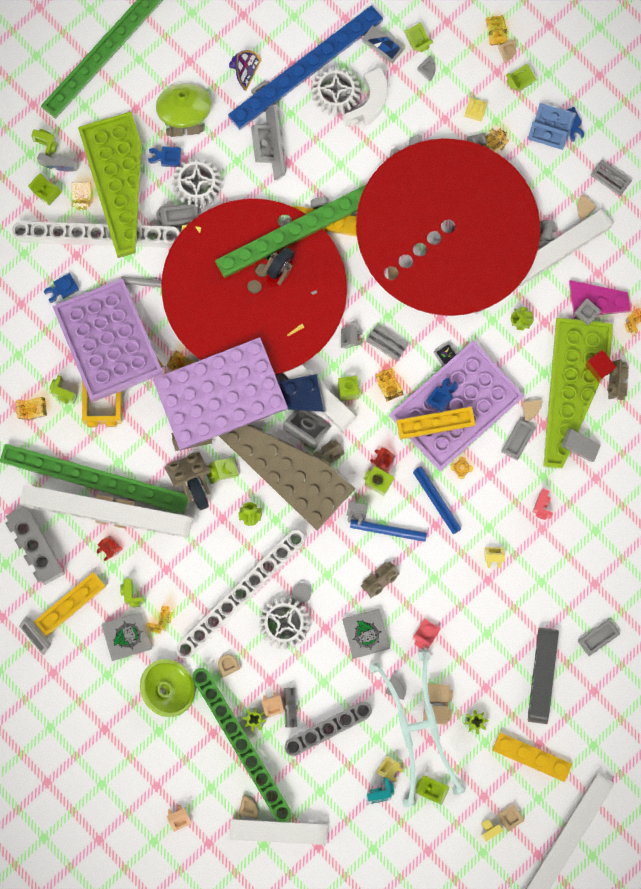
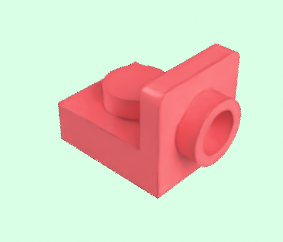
[532,488,553,520]
[412,619,441,650]

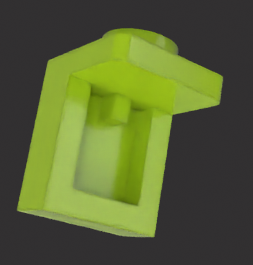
[403,22,434,53]
[506,64,538,92]
[31,129,58,157]
[28,173,62,206]
[49,375,77,405]
[207,457,239,484]
[120,579,145,608]
[415,775,450,805]

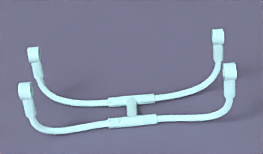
[369,650,465,808]

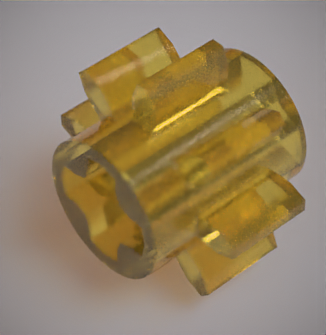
[485,127,510,151]

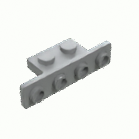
[251,104,286,181]

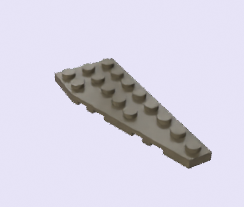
[219,425,356,531]

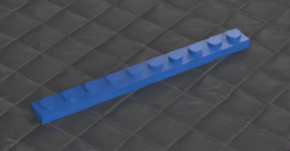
[228,5,383,131]

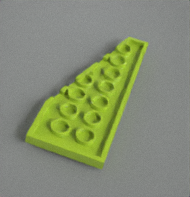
[78,112,142,258]
[543,318,613,469]

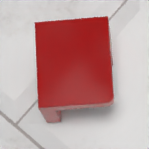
[585,350,616,382]

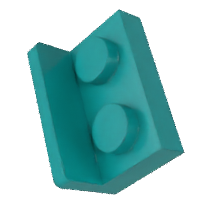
[366,778,395,805]

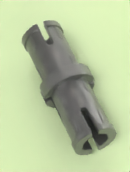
[283,687,298,728]

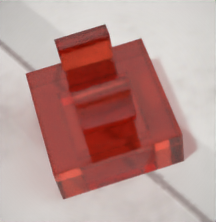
[370,447,396,473]
[96,535,123,561]

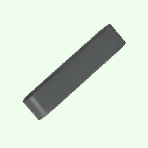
[527,627,559,725]

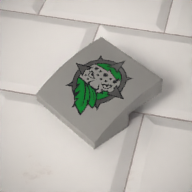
[342,609,391,659]
[101,612,152,661]

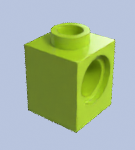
[338,376,360,401]
[363,466,394,496]

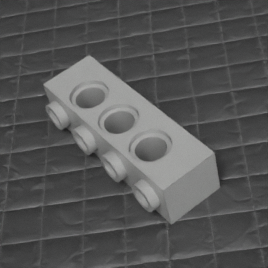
[5,506,65,586]

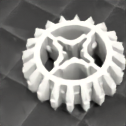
[311,66,361,116]
[171,157,222,208]
[258,597,310,650]

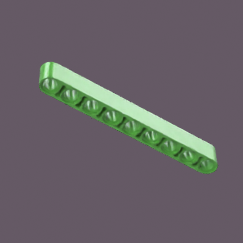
[192,668,291,822]

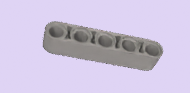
[284,701,372,757]

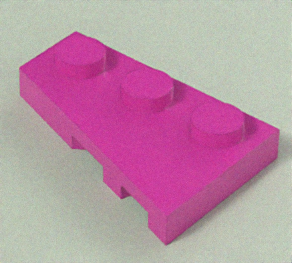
[569,280,631,318]

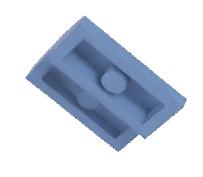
[528,102,576,150]

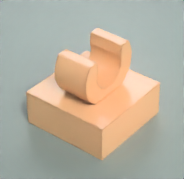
[261,692,285,718]
[166,805,192,832]

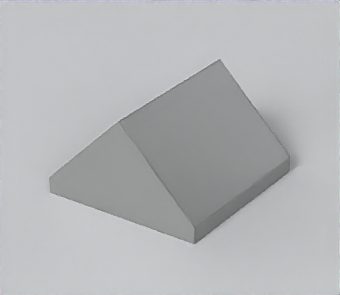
[283,410,331,450]

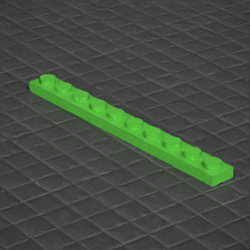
[41,0,163,119]
[215,185,366,279]
[0,444,188,515]

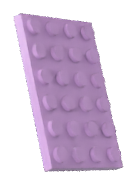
[52,278,163,403]
[153,338,288,451]
[389,340,524,472]

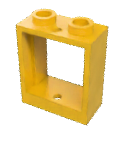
[82,380,122,428]

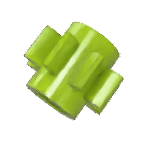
[510,307,534,331]
[238,502,262,526]
[242,707,267,732]
[464,710,489,735]

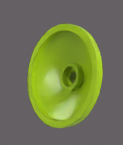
[156,83,212,128]
[139,659,195,717]

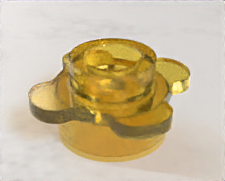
[450,457,473,479]

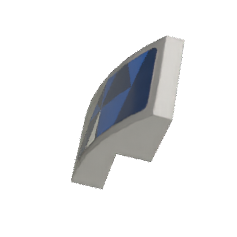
[362,26,404,64]
[37,152,79,172]

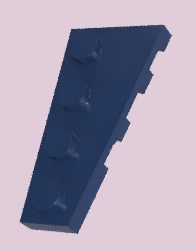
[278,374,326,412]

